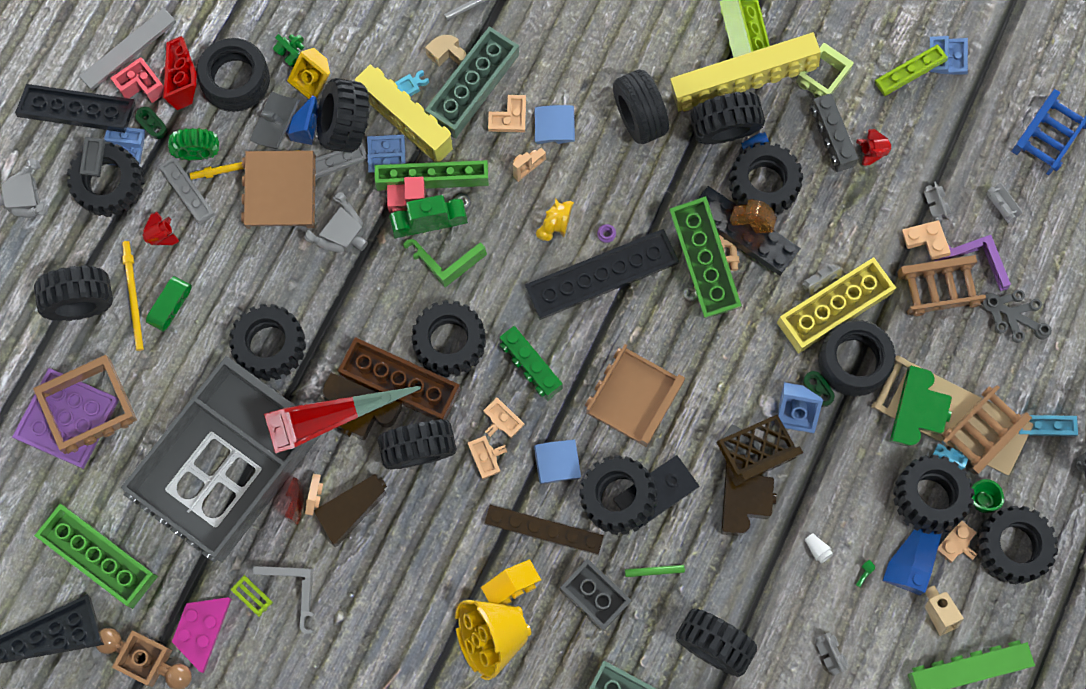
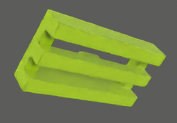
[230,575,274,617]

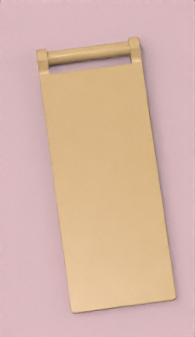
[871,356,1033,475]

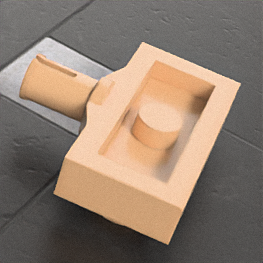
[483,398,525,438]
[468,436,507,480]
[305,474,323,515]
[937,521,977,563]

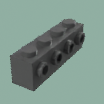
[810,93,858,172]

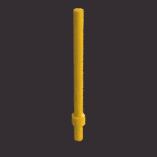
[189,150,300,180]
[122,241,144,351]

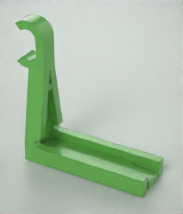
[403,239,487,287]

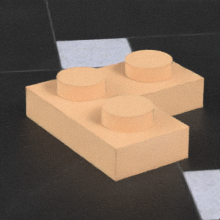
[488,95,526,132]
[513,148,546,182]
[902,220,951,260]

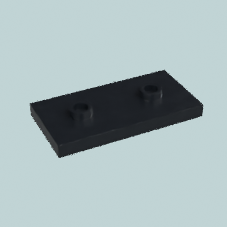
[613,455,700,529]

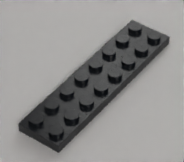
[525,229,679,320]

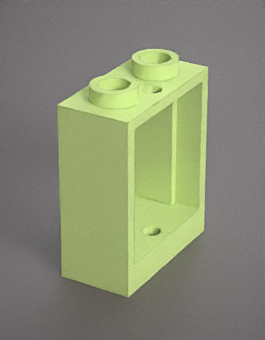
[796,43,854,98]

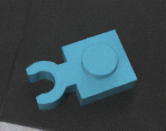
[395,70,429,97]
[933,444,968,470]

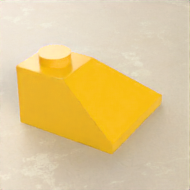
[287,48,330,99]

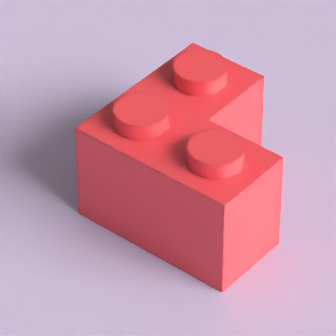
[111,57,164,103]
[387,177,426,213]

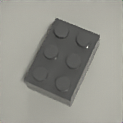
[560,558,632,632]

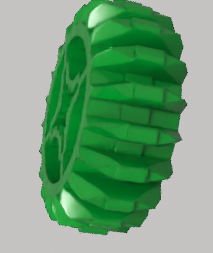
[168,128,219,161]

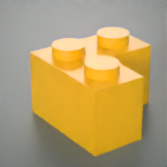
[481,559,541,605]

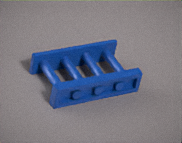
[1011,89,1086,175]

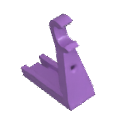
[934,235,1011,292]

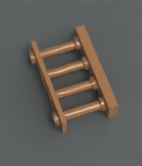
[897,255,986,317]
[940,385,1032,475]

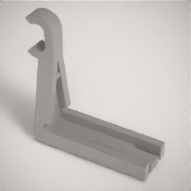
[253,566,315,634]

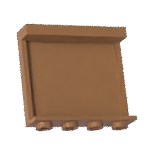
[241,151,316,229]
[585,344,685,447]

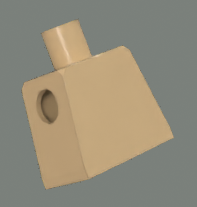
[925,586,964,636]

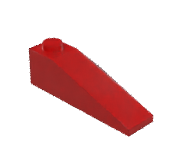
[163,36,197,110]

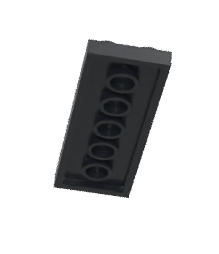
[15,84,135,133]
[696,186,801,276]

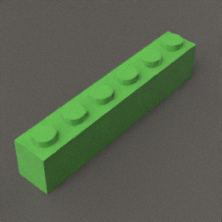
[375,160,489,191]
[908,640,1035,689]

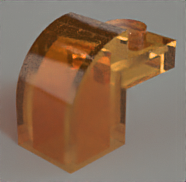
[730,200,777,233]

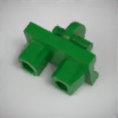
[273,34,305,67]

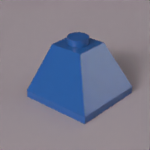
[286,96,319,145]

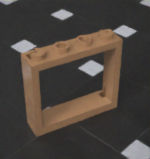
[33,355,137,454]

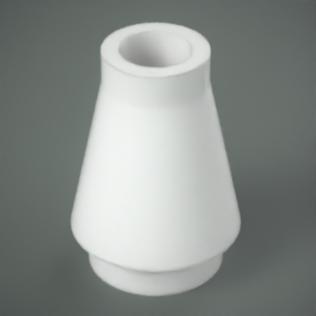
[804,533,833,564]

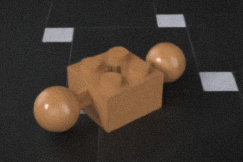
[96,628,192,689]

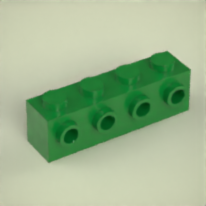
[499,325,563,401]

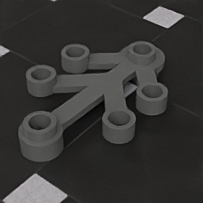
[982,289,1052,343]

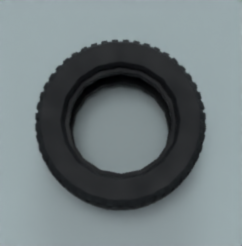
[196,38,270,112]
[818,320,896,397]

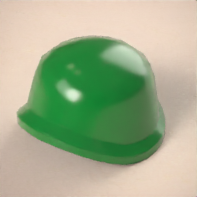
[971,479,1004,513]

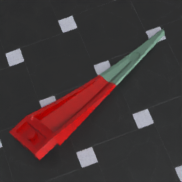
[264,386,421,453]

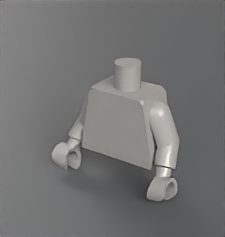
[0,158,48,218]
[304,192,368,253]

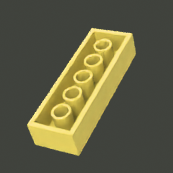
[355,64,453,163]
[777,257,896,354]

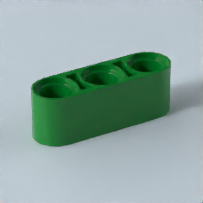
[146,276,192,332]

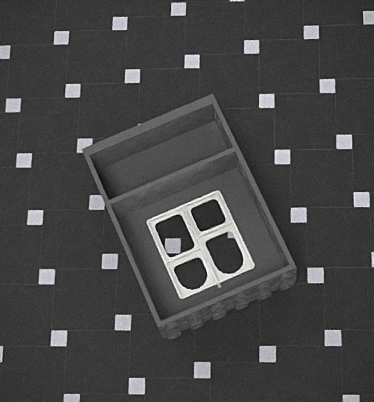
[121,356,321,563]

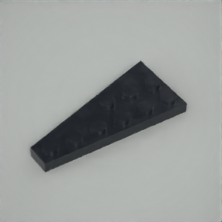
[0,594,104,664]

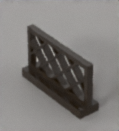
[716,414,803,486]

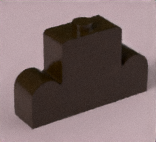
[323,372,403,440]
[721,455,777,536]

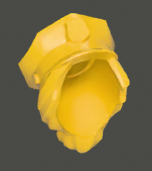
[536,198,574,241]

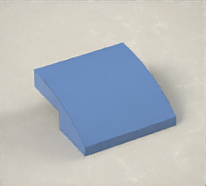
[930,36,968,75]
[535,105,575,144]
[104,128,145,166]
[367,135,406,173]
[534,440,581,484]

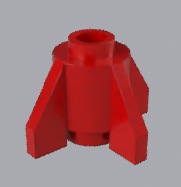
[856,129,891,166]
[143,211,179,245]

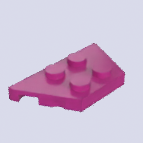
[172,597,232,673]

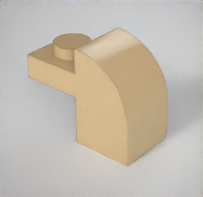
[425,35,467,67]

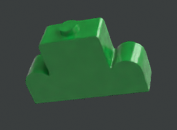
[390,195,468,239]
[889,365,952,447]

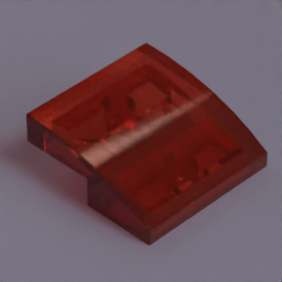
[284,477,304,526]

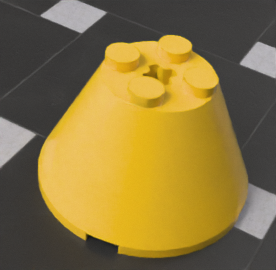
[455,600,531,680]

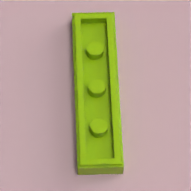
[875,44,948,97]

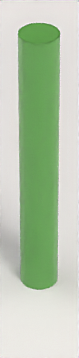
[625,565,685,577]

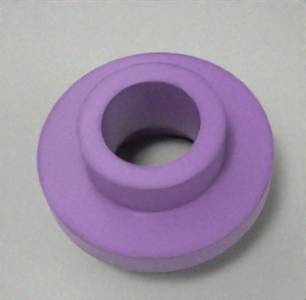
[597,224,616,243]

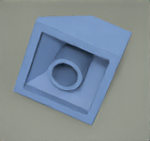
[776,382,823,433]

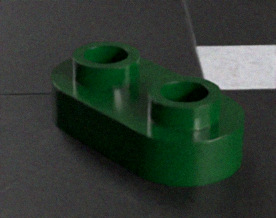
[135,107,167,139]
[803,371,835,407]

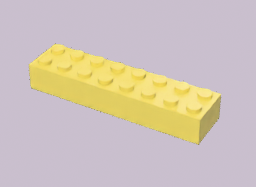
[670,32,821,112]

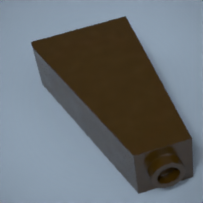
[314,474,387,547]

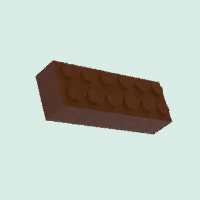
[338,337,461,420]

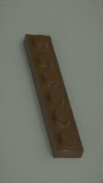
[484,505,604,556]

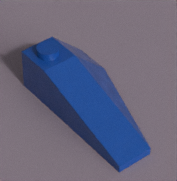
[882,529,942,595]

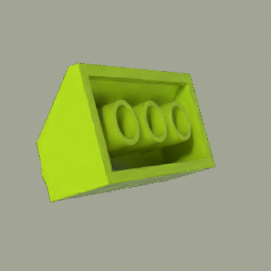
[720,0,770,58]

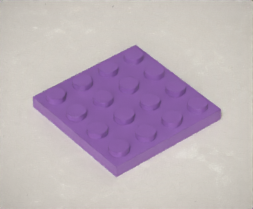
[12,368,119,469]

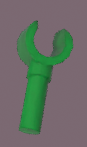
[856,560,875,587]

